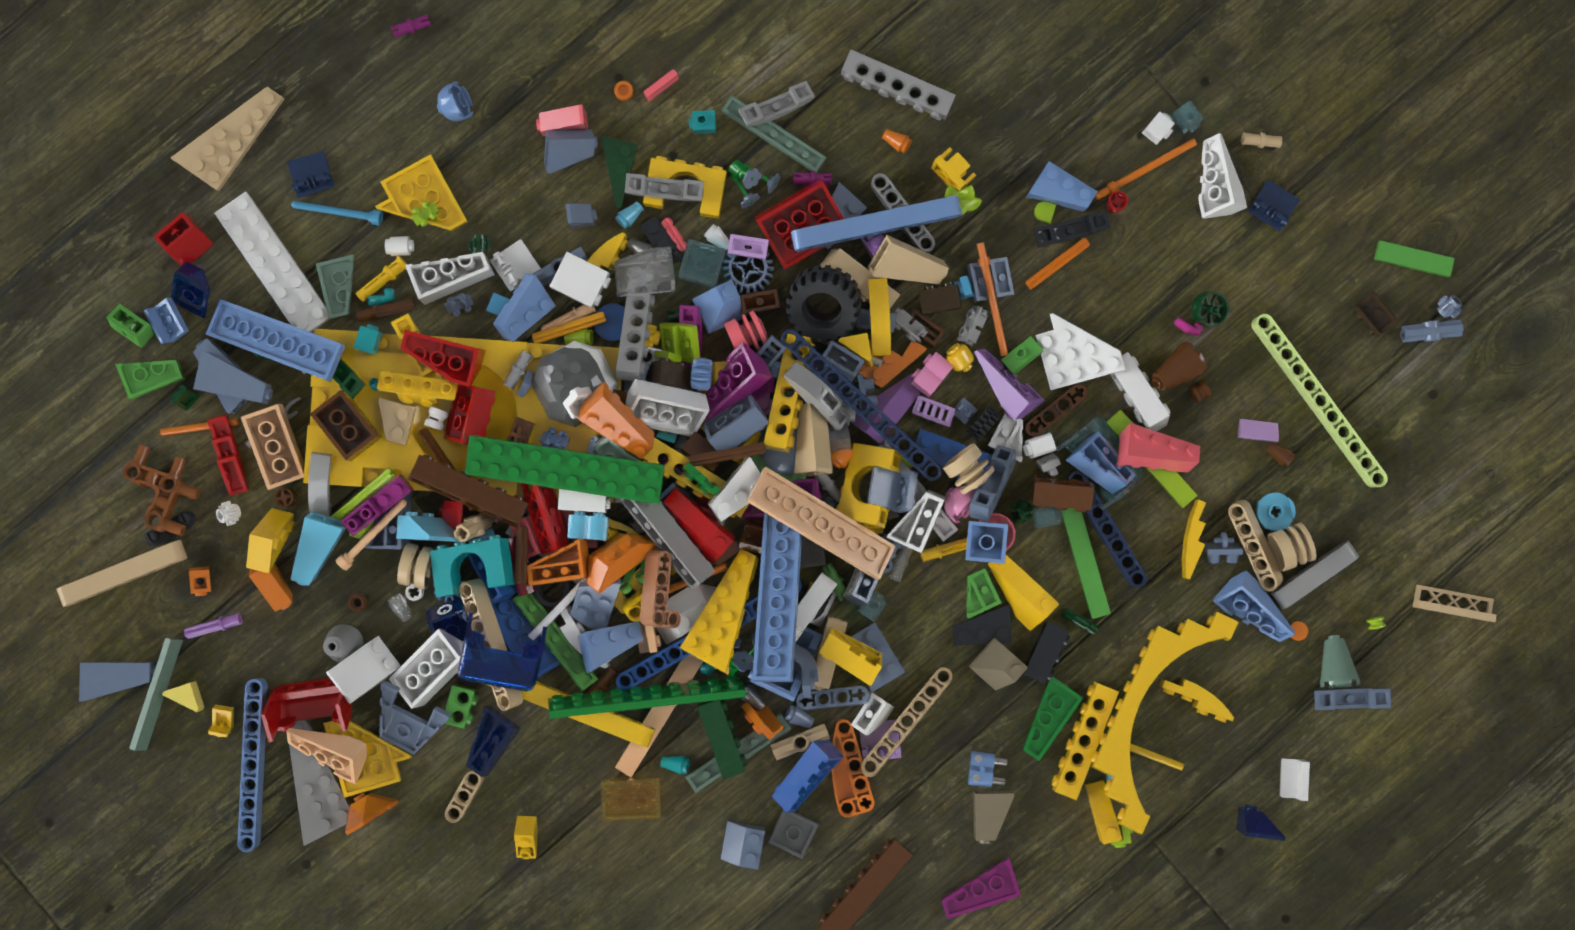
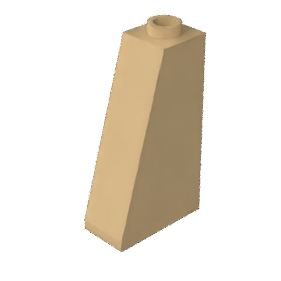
[868,235,949,284]
[794,403,832,476]
[815,616,847,690]

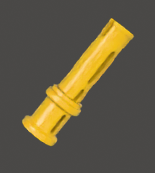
[356,255,407,302]

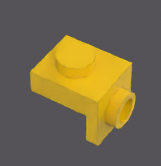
[208,705,234,737]

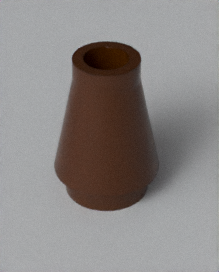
[1265,442,1296,467]

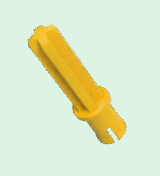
[920,538,967,562]

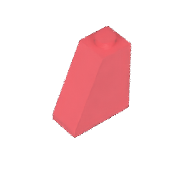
[536,105,588,136]

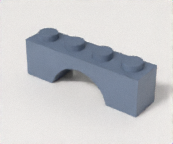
[970,445,1016,522]

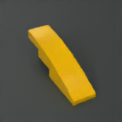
[1182,500,1206,580]

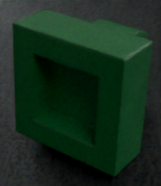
[171,385,199,411]

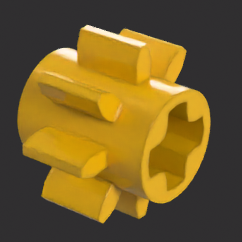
[645,324,661,348]

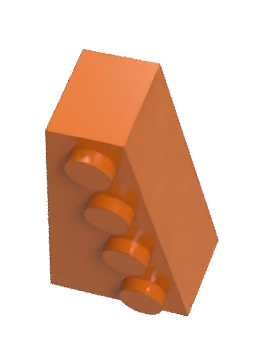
[578,381,654,459]

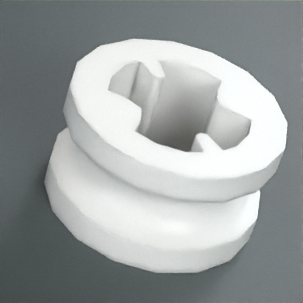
[405,584,424,601]

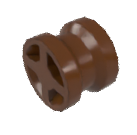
[1188,380,1212,403]
[274,488,297,507]

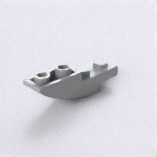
[784,362,850,430]

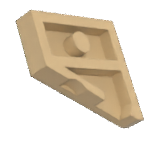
[378,398,417,445]

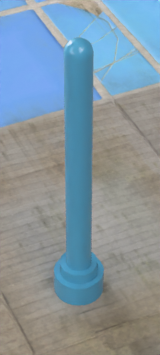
[291,201,383,226]

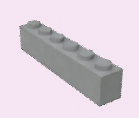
[619,498,716,590]

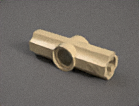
[453,512,495,542]
[771,723,830,760]

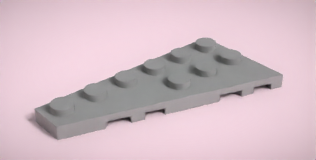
[289,720,350,846]

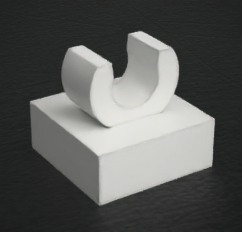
[1036,452,1061,476]

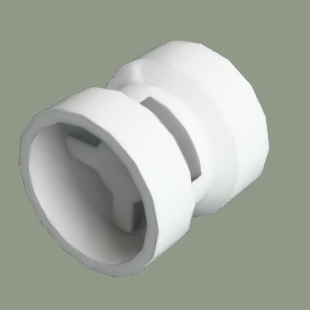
[424,406,449,431]

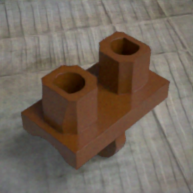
[507,416,535,443]

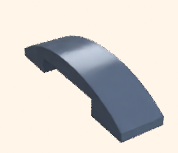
[1314,688,1391,710]

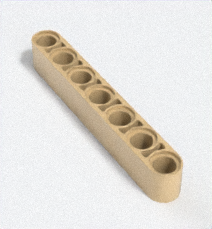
[56,540,188,607]
[459,578,523,711]
[861,667,952,777]

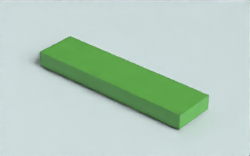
[1374,241,1455,277]

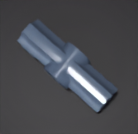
[532,247,588,287]
[1400,320,1464,343]

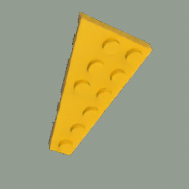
[680,549,759,675]

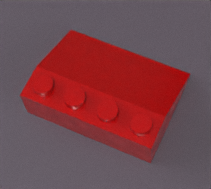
[755,178,844,270]

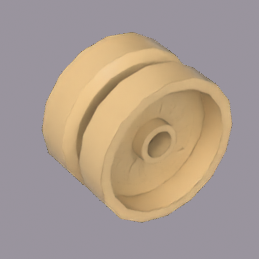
[397,543,436,589]

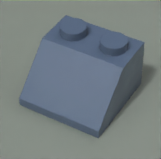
[721,820,765,870]

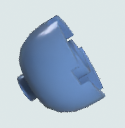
[437,81,473,122]

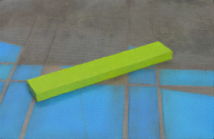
[1106,410,1198,508]

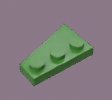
[115,360,185,400]

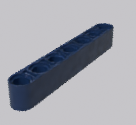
[1066,471,1147,587]

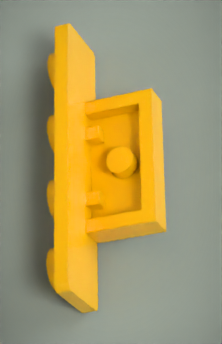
[377,371,458,407]

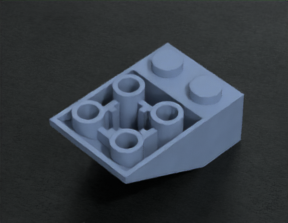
[812,341,865,399]

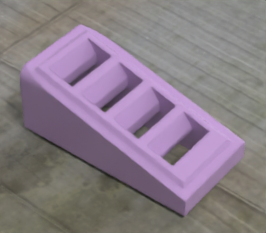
[912,395,956,427]

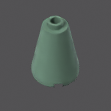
[1320,635,1360,688]

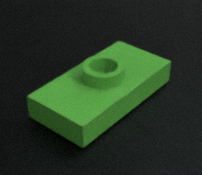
[1001,336,1044,375]

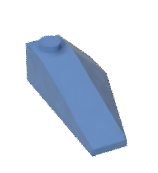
[1213,571,1295,642]

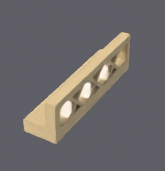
[1413,585,1497,622]

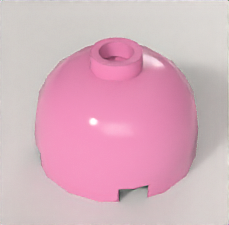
[944,486,976,523]

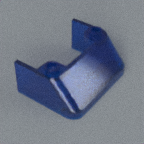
[457,613,547,691]

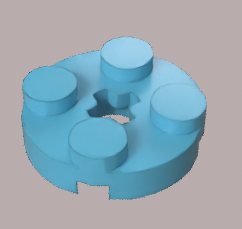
[1255,493,1296,531]

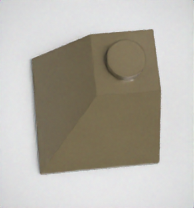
[969,638,1028,691]

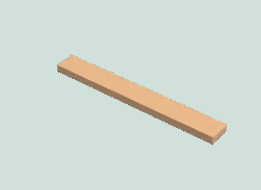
[615,655,703,777]

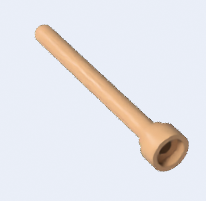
[335,499,407,571]

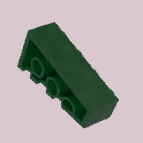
[697,700,748,780]

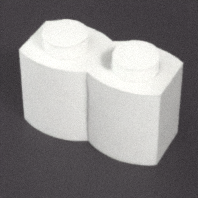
[1022,433,1056,459]

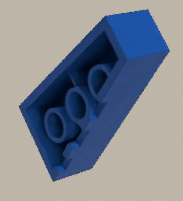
[915,429,993,490]
[772,740,844,813]

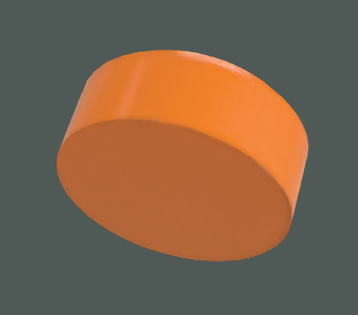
[614,81,634,101]
[1290,621,1308,641]

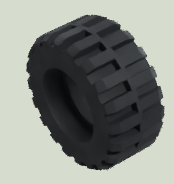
[786,265,862,342]

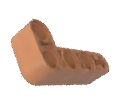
[640,550,681,628]

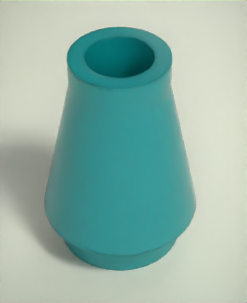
[660,756,690,775]

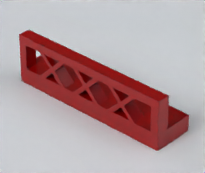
[520,483,570,554]

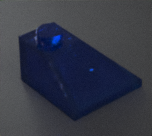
[171,261,210,318]
[1236,804,1285,841]

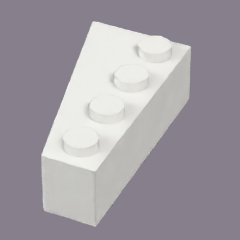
[405,252,495,305]
[1110,352,1170,432]

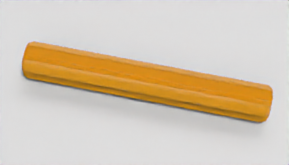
[532,312,606,344]

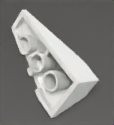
[1199,133,1247,219]

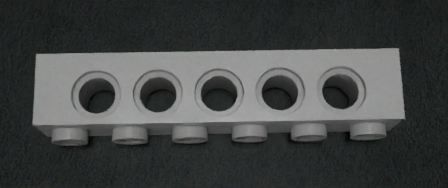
[841,50,956,120]
[616,269,657,381]

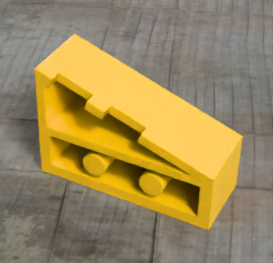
[246,508,295,573]
[819,627,882,686]

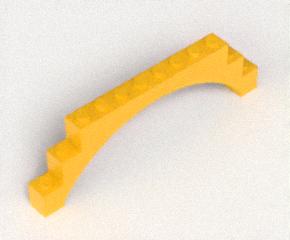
[1091,612,1238,834]

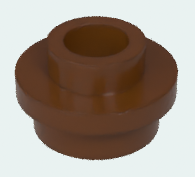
[348,593,368,612]

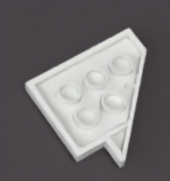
[1036,313,1126,390]

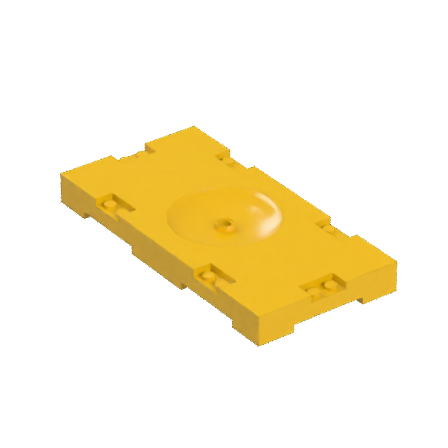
[303,329,624,503]

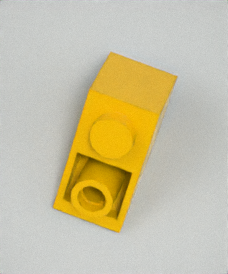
[514,816,538,859]

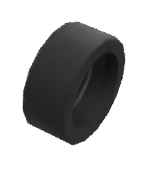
[534,581,572,607]

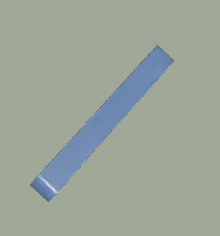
[791,196,962,251]
[238,678,268,852]

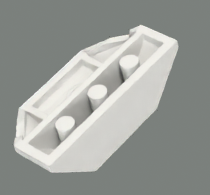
[657,584,717,645]

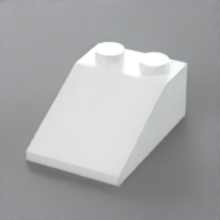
[326,636,401,704]

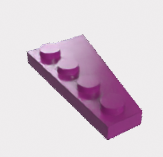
[941,857,1021,919]

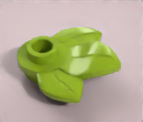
[945,185,982,215]

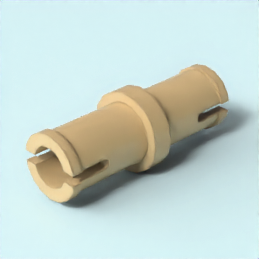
[1241,132,1282,148]

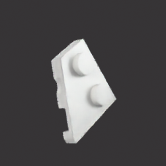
[988,413,1023,462]

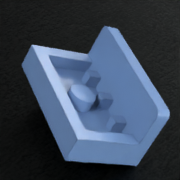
[144,298,189,344]

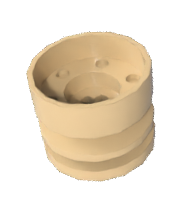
[942,443,995,494]
[1267,523,1316,571]

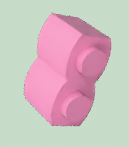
[911,352,954,398]

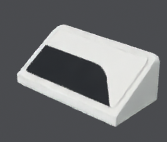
[809,591,836,627]

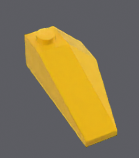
[988,555,1059,631]

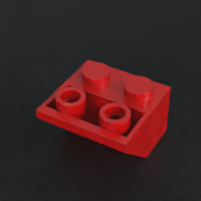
[153,212,215,269]

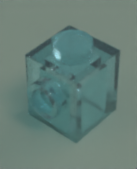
[1171,101,1204,134]
[1032,506,1063,528]
[858,591,887,622]

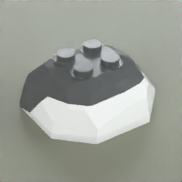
[531,340,618,427]

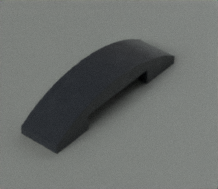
[1033,210,1111,248]

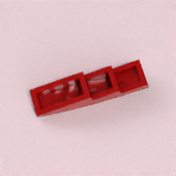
[207,414,249,496]

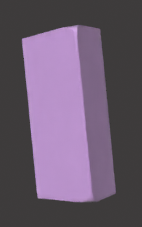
[1237,419,1279,442]

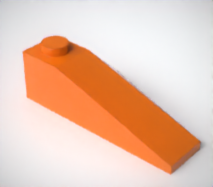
[345,793,399,835]

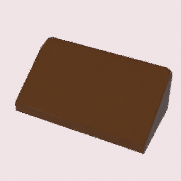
[739,289,780,314]
[681,432,720,473]

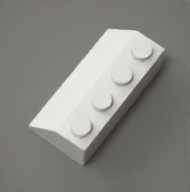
[625,379,710,436]
[389,629,473,709]

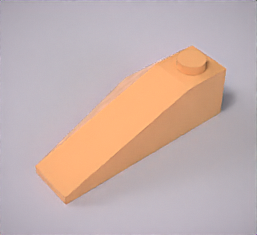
[286,728,367,784]

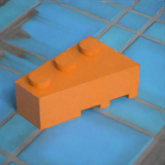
[527,539,589,586]

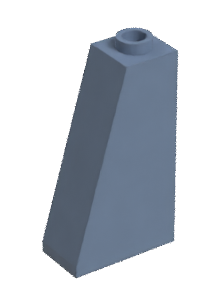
[193,338,249,415]
[193,351,273,404]
[79,661,156,701]

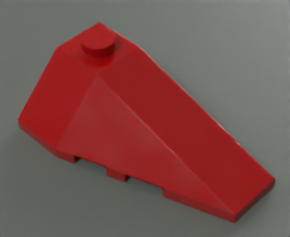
[400,330,485,387]

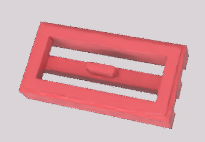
[644,69,679,102]

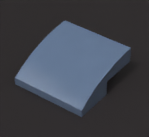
[967,257,1014,302]

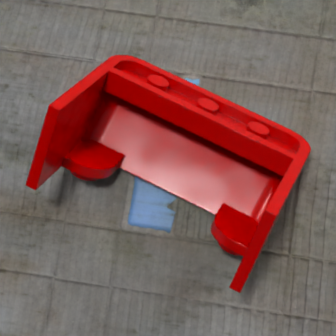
[261,678,352,742]

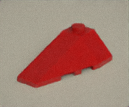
[663,487,735,564]

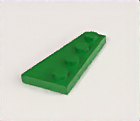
[1023,676,1083,761]

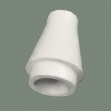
[704,224,729,251]

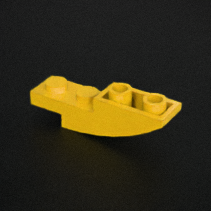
[587,232,628,271]
[1158,678,1234,723]

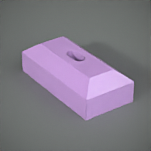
[728,234,769,260]

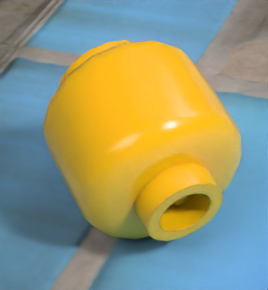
[946,343,974,372]

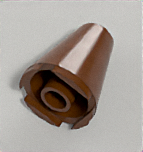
[1152,342,1207,390]

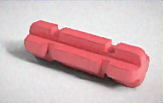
[661,217,688,253]

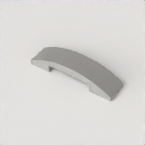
[738,81,815,127]
[625,173,704,201]
[308,452,332,517]

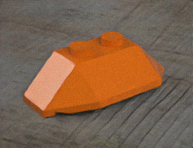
[587,533,658,594]

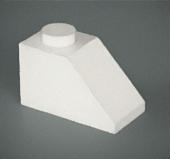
[851,693,894,736]

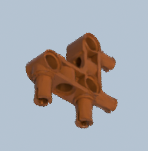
[122,445,200,536]

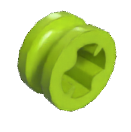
[1366,616,1386,630]

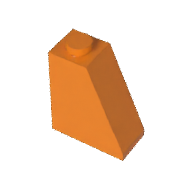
[249,563,293,612]

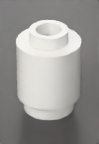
[385,236,414,256]

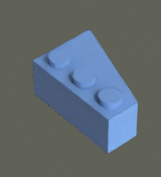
[1066,431,1136,494]

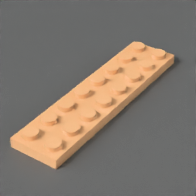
[747,467,896,580]

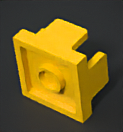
[931,147,976,191]

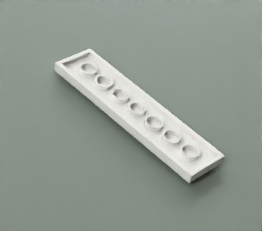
[214,192,330,332]

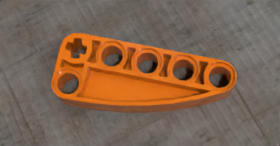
[832,718,874,817]

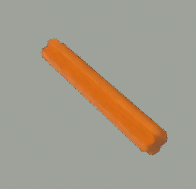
[1025,238,1090,290]

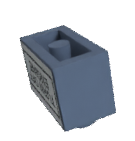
[843,568,878,606]

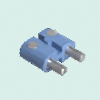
[968,751,1007,788]

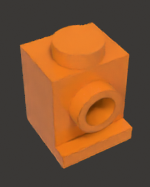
[189,566,211,596]

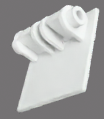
[489,239,541,292]

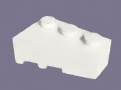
[708,457,760,521]
[886,489,946,553]

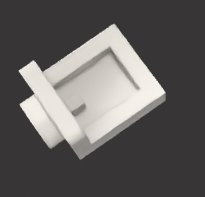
[563,387,592,419]

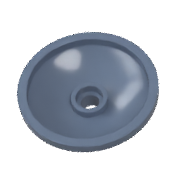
[760,427,797,475]

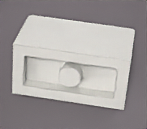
[1280,758,1310,801]

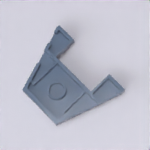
[379,680,452,755]

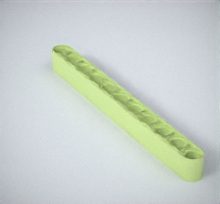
[1251,314,1388,488]

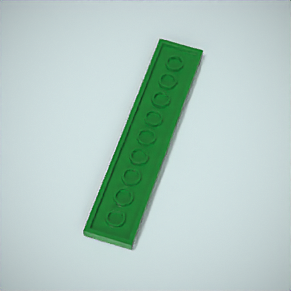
[465,435,665,504]
[548,676,746,719]

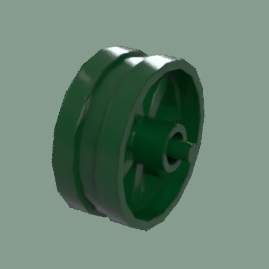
[1191,291,1229,327]

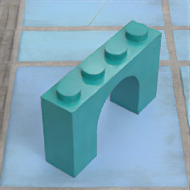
[430,535,515,597]

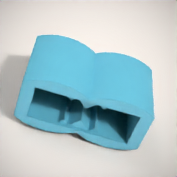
[567,511,609,540]

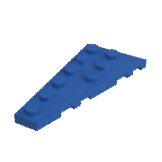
[492,597,579,683]

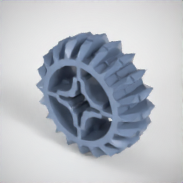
[722,246,774,294]

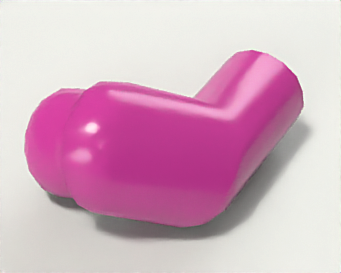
[1174,317,1203,336]

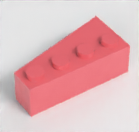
[1117,423,1200,473]

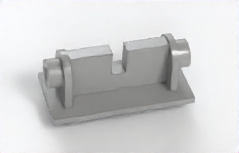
[957,306,988,346]
[894,308,928,343]

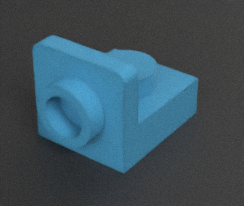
[954,275,974,300]

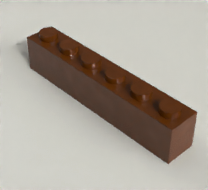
[408,455,528,528]
[818,837,913,930]

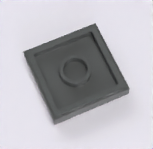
[768,809,819,859]

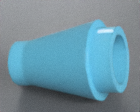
[615,201,644,229]

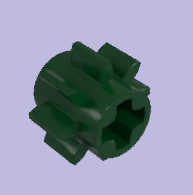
[468,234,491,255]
[1009,499,1033,524]

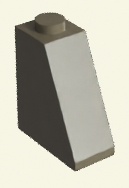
[973,790,1014,844]

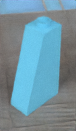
[290,511,346,586]

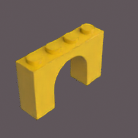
[643,156,727,219]
[836,443,902,529]

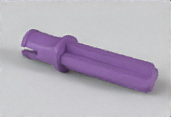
[184,613,243,639]

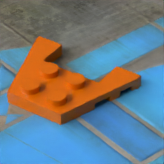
[857,328,927,388]

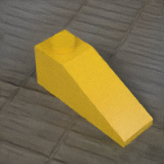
[1085,780,1123,844]

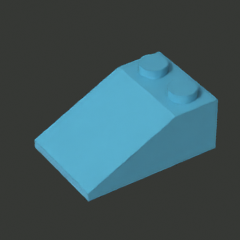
[396,512,460,542]

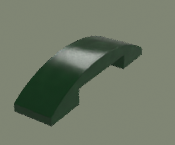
[332,358,366,399]

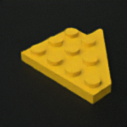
[375,154,468,231]
[323,720,412,798]

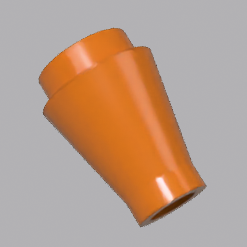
[882,129,912,153]

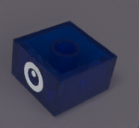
[426,597,475,644]

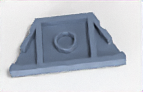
[570,578,622,630]

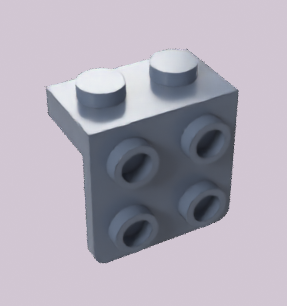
[868,466,918,513]

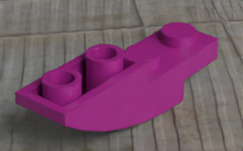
[341,474,414,536]

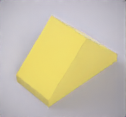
[162,681,204,712]

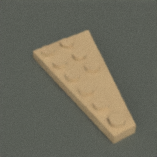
[171,87,284,191]

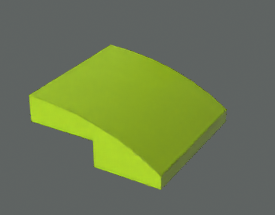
[659,323,700,364]

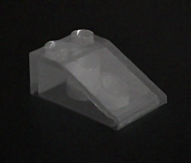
[614,246,675,297]

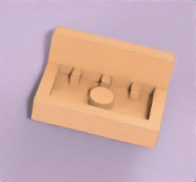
[636,620,661,653]

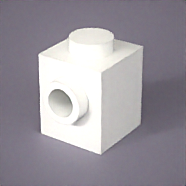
[1142,112,1175,145]

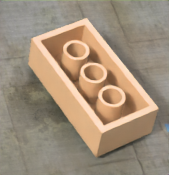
[241,404,305,490]

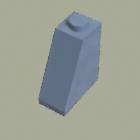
[544,129,598,173]

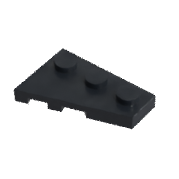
[952,604,1012,646]

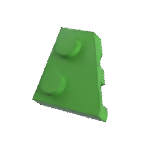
[966,568,1001,619]

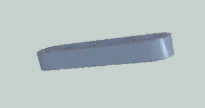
[796,686,871,711]

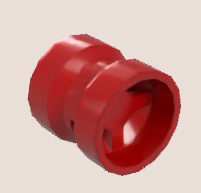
[1106,191,1128,213]

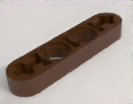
[1024,384,1088,437]

